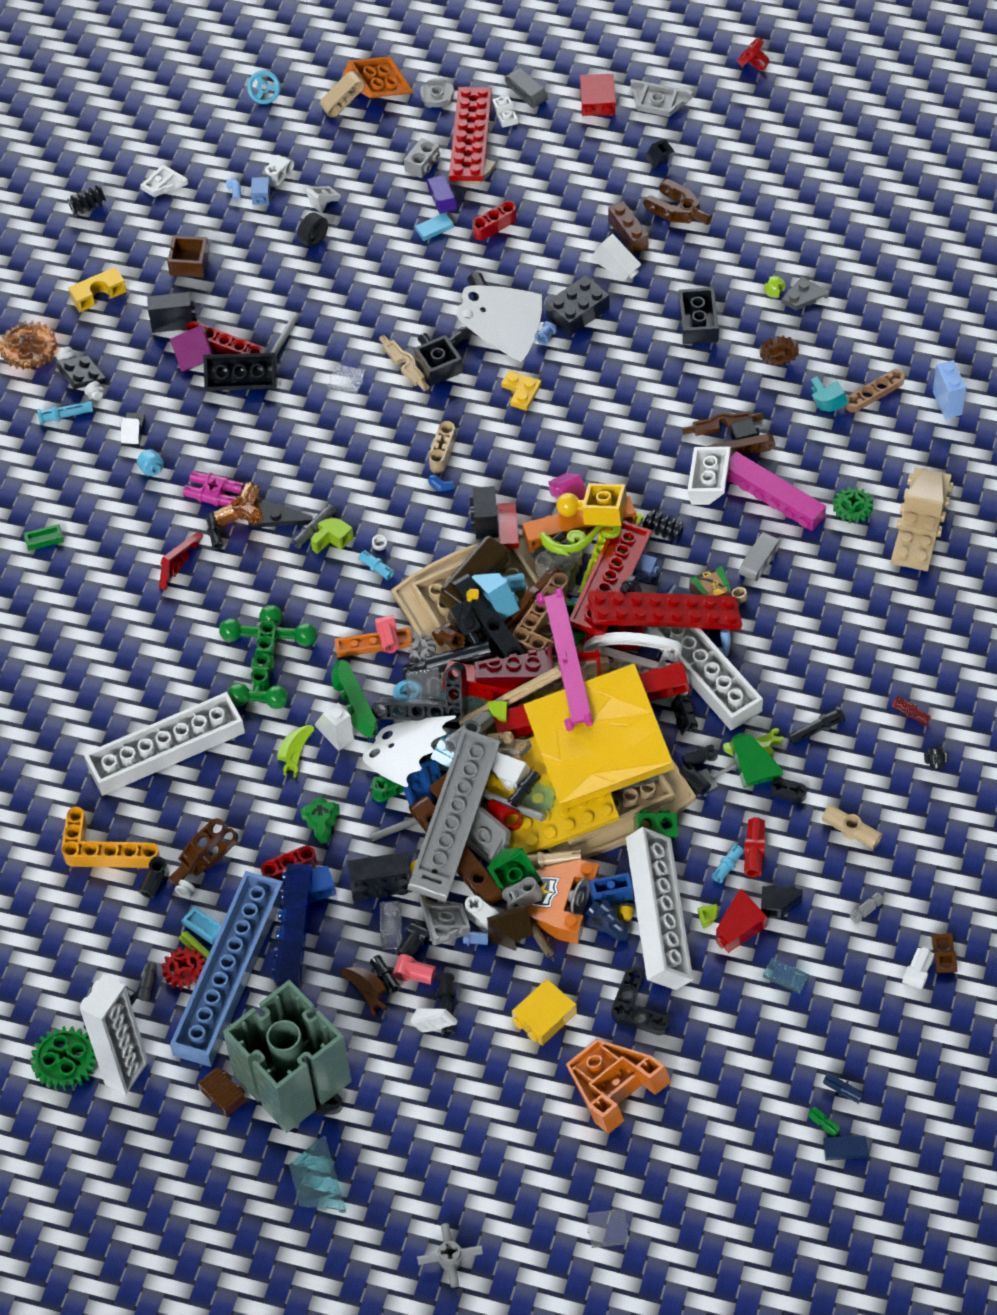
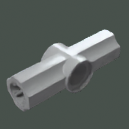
[444,711,495,753]

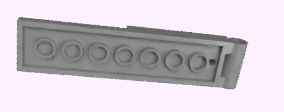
[407,728,500,903]

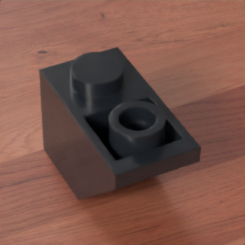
[761,885,803,919]

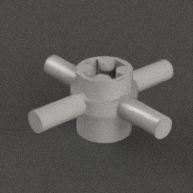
[417,1223,483,1288]

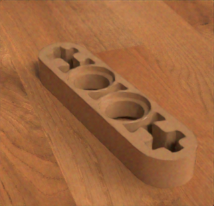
[845,369,905,412]

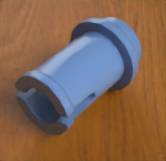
[463,932,488,946]

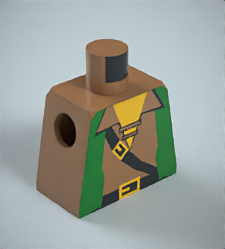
[689,566,731,596]

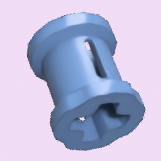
[535,321,557,345]

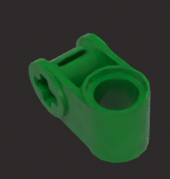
[371,776,404,802]

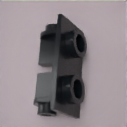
[671,694,698,735]

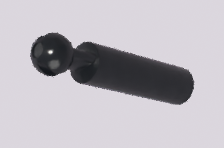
[402,639,495,680]

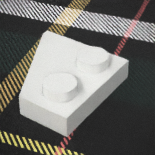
[141,165,188,197]

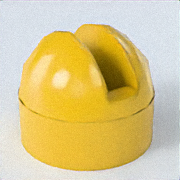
[617,906,634,922]

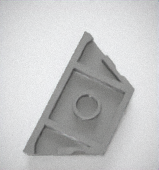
[630,79,693,117]
[466,807,510,864]
[419,894,470,945]

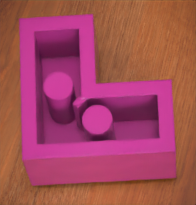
[548,473,586,500]

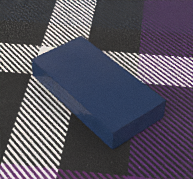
[823,1136,868,1161]

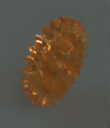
[0,320,57,370]

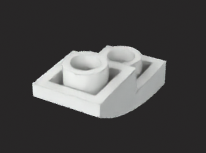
[492,96,518,128]

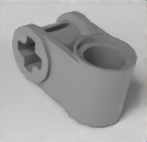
[502,877,543,911]

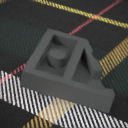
[781,276,830,311]

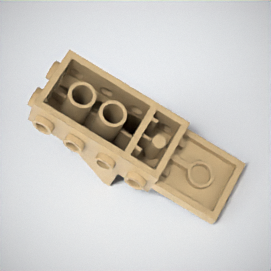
[891,467,954,571]

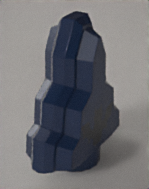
[585,900,630,941]

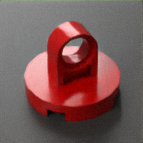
[737,37,770,70]

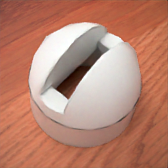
[372,534,387,551]

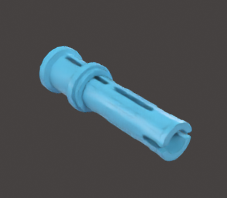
[37,400,93,425]

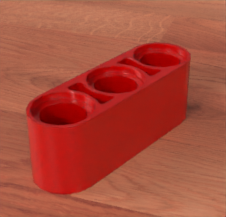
[472,201,516,240]
[261,845,317,882]

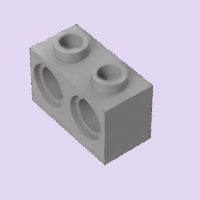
[404,138,441,178]

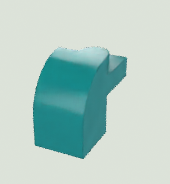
[811,376,849,412]

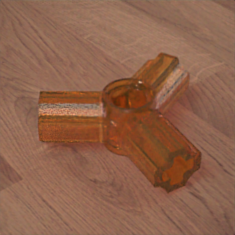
[214,482,264,526]

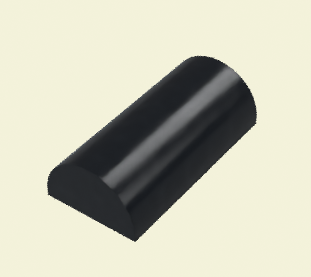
[203,352,278,391]

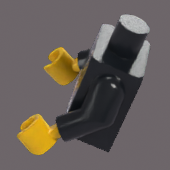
[447,589,482,644]

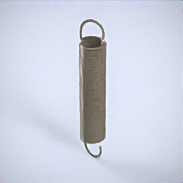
[531,920,554,962]

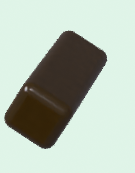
[439,536,509,609]

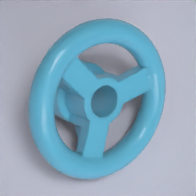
[247,70,281,104]

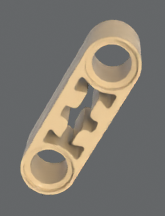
[320,71,365,117]
[429,421,456,474]

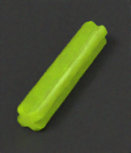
[179,931,210,962]

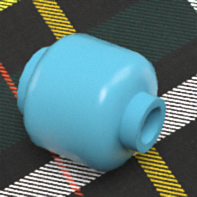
[137,449,164,476]

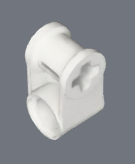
[265,155,294,187]
[465,895,499,932]

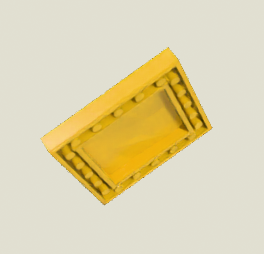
[523,663,675,810]

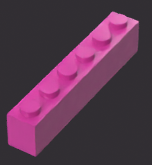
[727,452,826,531]

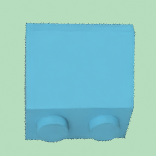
[472,573,520,621]

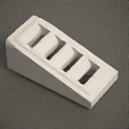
[411,1008,457,1032]

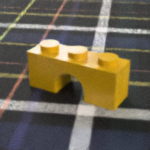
[68,267,127,313]

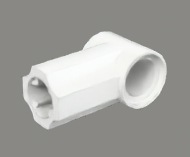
[902,947,934,990]

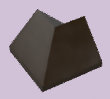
[487,905,534,951]

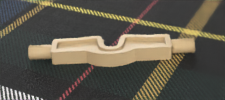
[379,335,429,391]

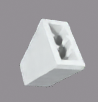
[591,234,641,281]
[315,703,354,751]

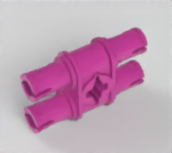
[183,470,245,509]

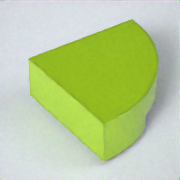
[487,701,508,722]
[697,904,718,929]

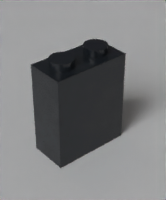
[147,292,197,333]

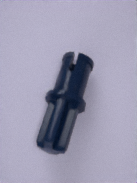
[823,1073,865,1104]

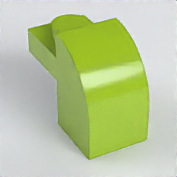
[311,518,354,554]

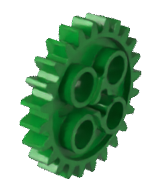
[30,1026,98,1091]

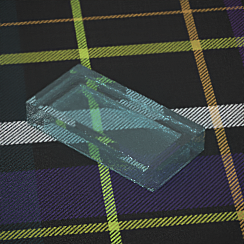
[763,958,809,994]

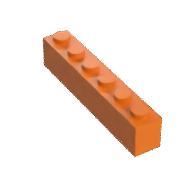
[522,496,636,552]

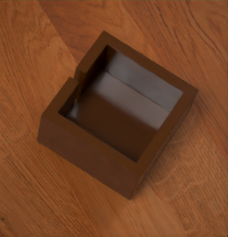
[167,235,210,278]

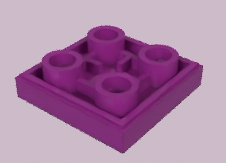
[170,325,213,372]

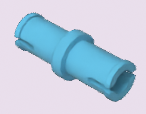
[358,550,395,580]
[711,844,744,883]

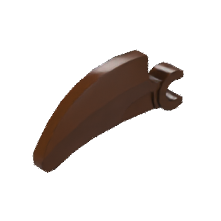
[341,967,387,1017]

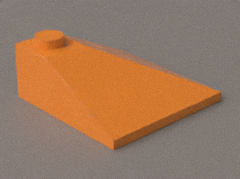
[343,56,413,98]

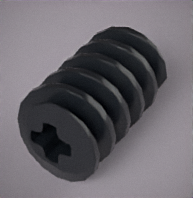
[67,185,106,217]
[642,509,684,543]

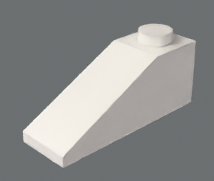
[491,752,530,791]

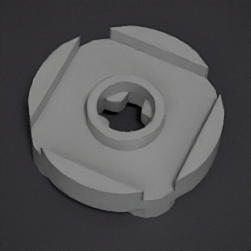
[420,78,454,108]

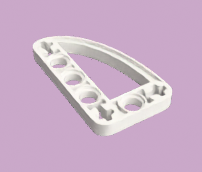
[582,632,683,673]

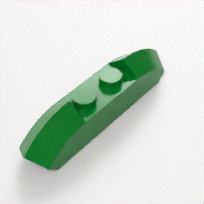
[331,660,378,738]

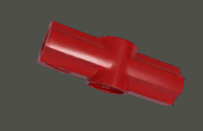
[744,817,765,878]

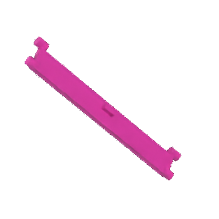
[536,588,593,731]

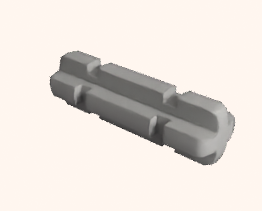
[850,893,884,924]

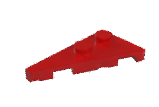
[159,532,203,590]

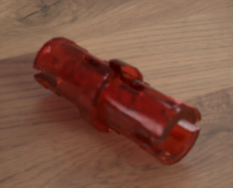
[892,696,931,727]

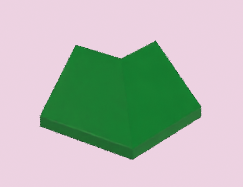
[487,848,542,896]

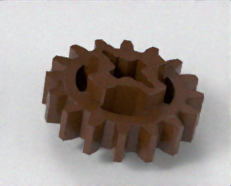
[760,335,799,366]

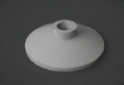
[568,878,590,915]

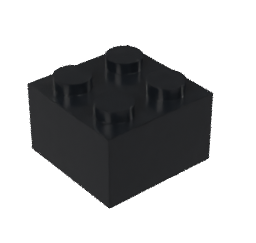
[469,486,498,540]

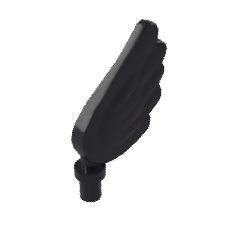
[620,575,642,593]

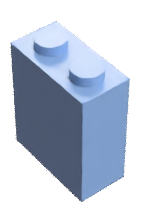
[933,360,966,419]

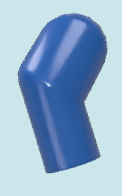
[428,475,454,492]

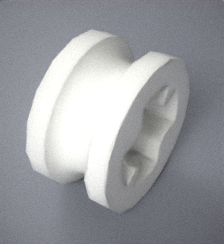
[175,880,195,899]

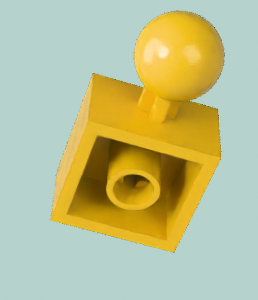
[556,483,628,526]

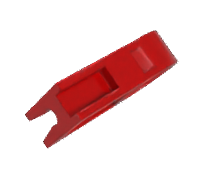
[485,800,523,831]

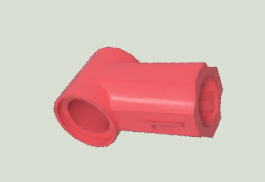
[375,615,399,653]
[393,954,436,985]

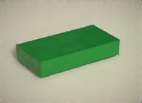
[23,524,64,551]

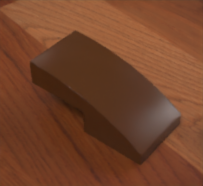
[931,934,958,974]

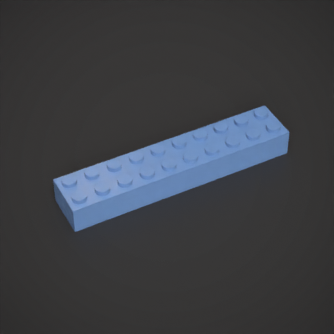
[170,871,285,1067]

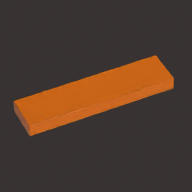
[335,627,412,658]

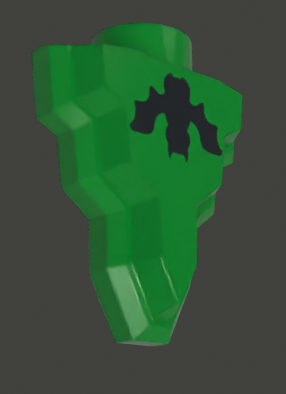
[300,798,340,844]

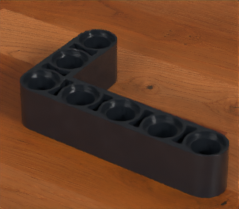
[371,662,468,722]

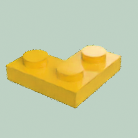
[501,370,542,411]

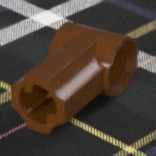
[432,622,465,649]

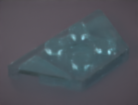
[289,1136,346,1213]

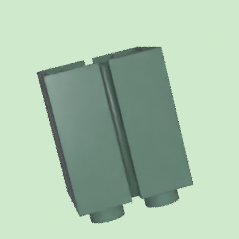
[223,980,352,1133]

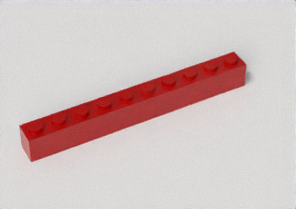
[494,662,690,738]

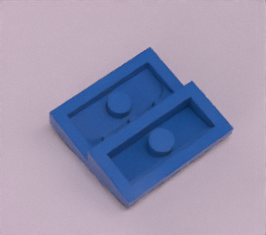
[402,760,442,805]

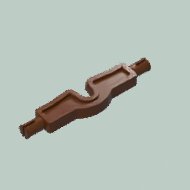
[682,411,763,436]
[505,566,560,629]

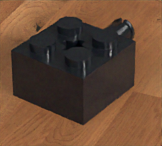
[414,333,463,386]

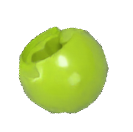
[764,276,786,298]

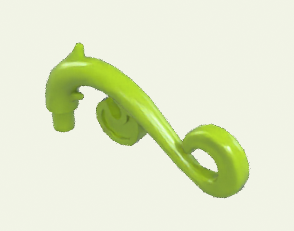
[539,525,621,557]

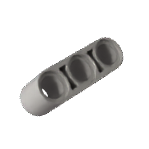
[738,532,781,581]

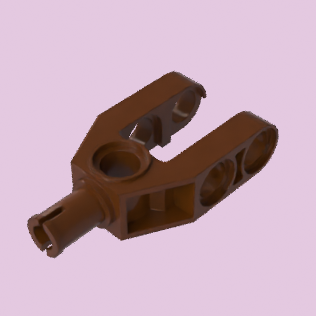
[643,179,712,225]
[168,818,238,886]

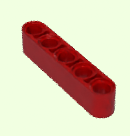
[186,321,263,354]

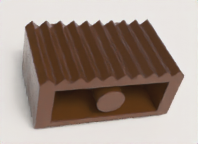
[198,1067,246,1117]

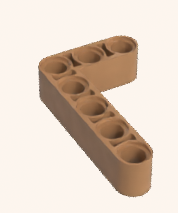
[513,572,568,661]

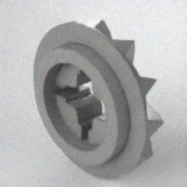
[408,634,436,663]

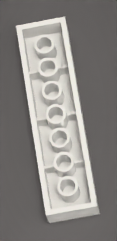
[642,626,763,730]
[84,692,245,796]
[626,827,693,990]
[80,974,148,1095]

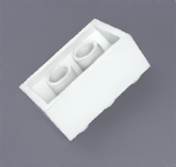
[687,447,731,505]

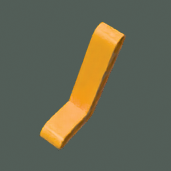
[61,807,160,868]

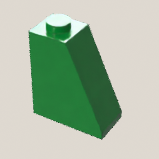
[730,733,784,788]

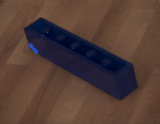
[271,863,313,988]

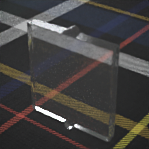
[327,364,366,395]
[405,667,442,699]
[587,1209,629,1248]

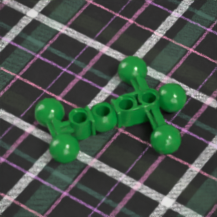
[219,605,318,709]

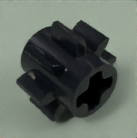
[924,747,949,769]

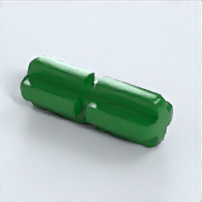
[808,1107,841,1137]

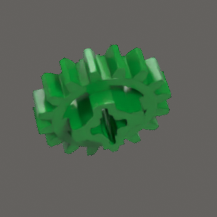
[833,486,873,524]

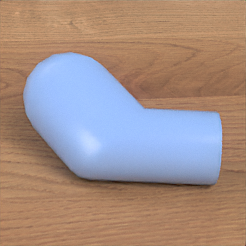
[226,178,241,199]
[718,629,731,657]

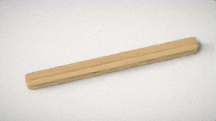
[459,666,562,727]

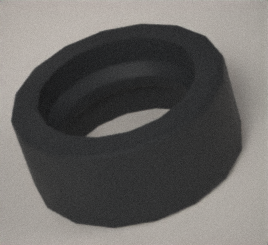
[297,212,328,248]

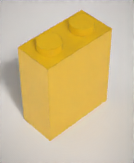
[512,979,577,1046]

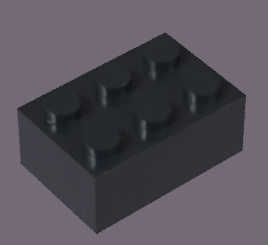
[546,275,609,336]
[678,287,719,344]
[347,852,413,901]

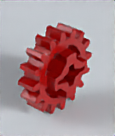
[162,946,205,990]

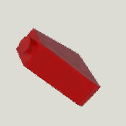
[715,889,767,953]

